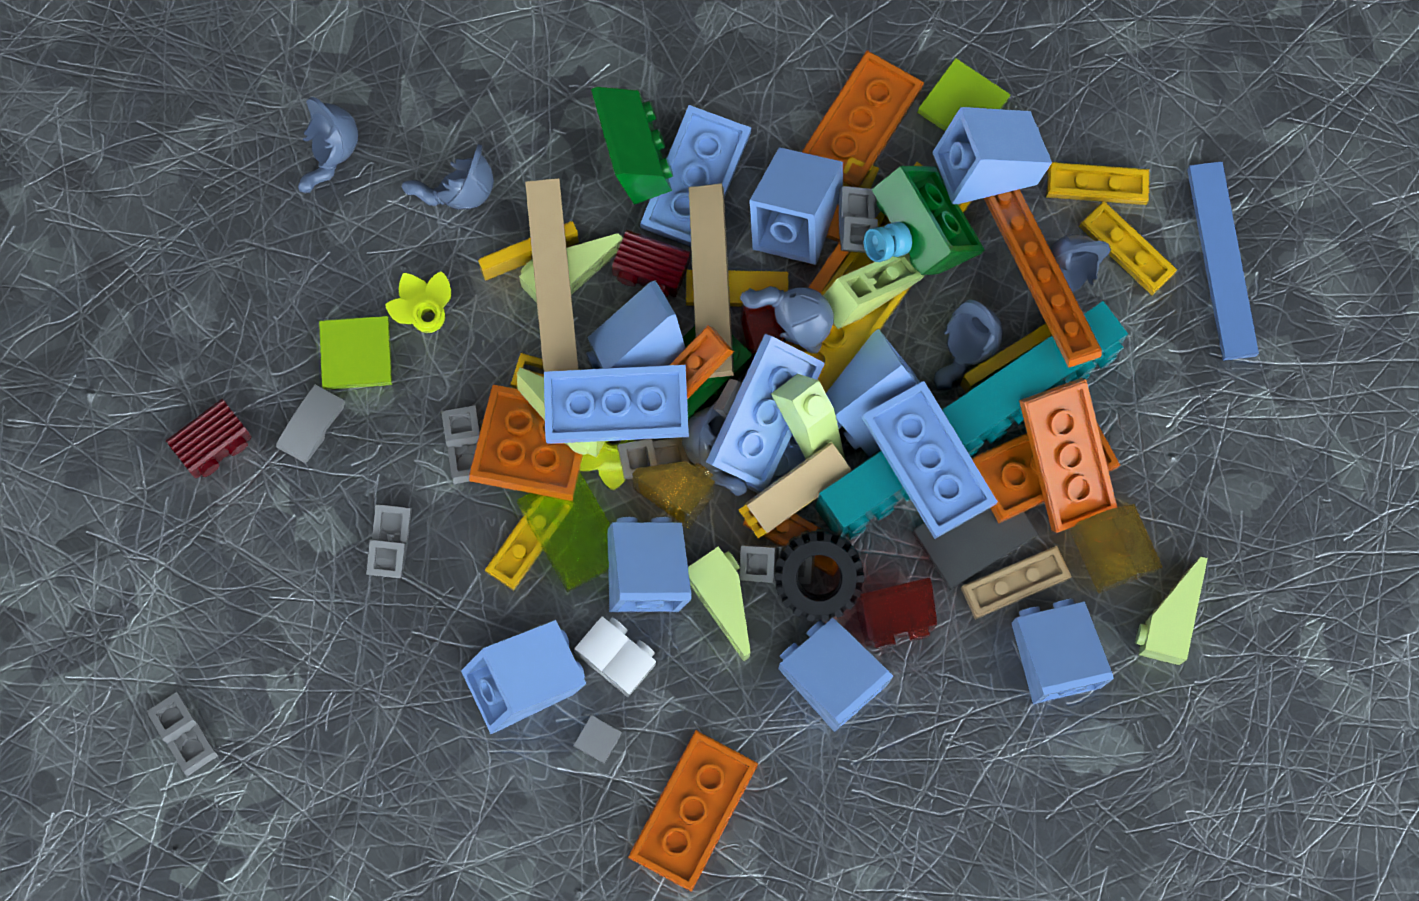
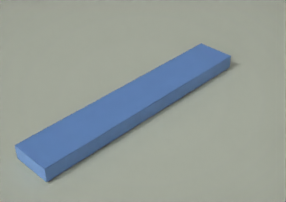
[1187,162,1259,361]

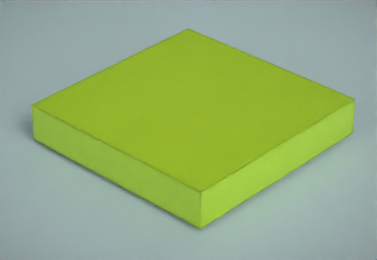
[917,58,1011,131]
[319,316,392,390]

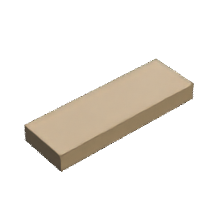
[746,442,852,533]
[961,546,1072,620]

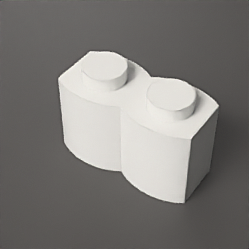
[574,617,656,697]

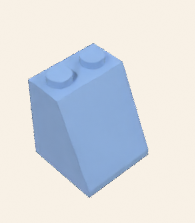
[933,107,1052,204]
[750,147,843,265]
[586,280,685,369]
[826,329,921,457]
[607,517,691,612]
[1012,599,1114,704]
[778,618,893,732]
[461,620,586,734]

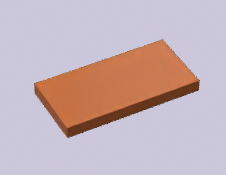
[802,50,924,187]
[1019,378,1118,533]
[971,423,1120,523]
[628,730,759,892]

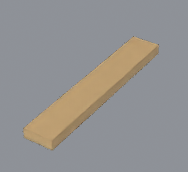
[525,178,579,372]
[688,183,734,378]

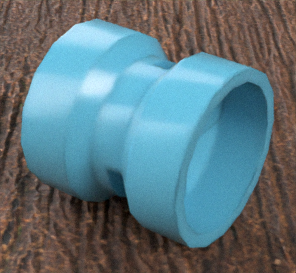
[863,222,912,262]

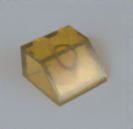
[632,461,715,529]
[1070,504,1163,594]

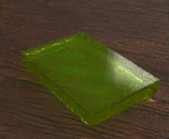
[517,472,610,592]

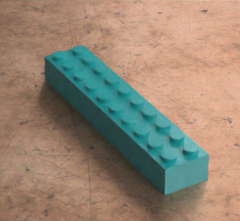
[815,301,1128,540]

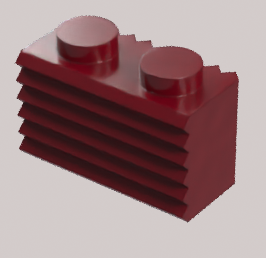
[612,229,691,298]
[166,399,252,479]

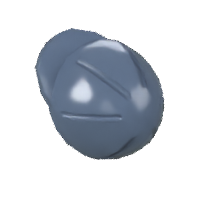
[298,97,358,193]
[402,144,494,210]
[1050,234,1111,292]
[740,286,834,354]
[934,300,1003,390]
[682,400,747,496]

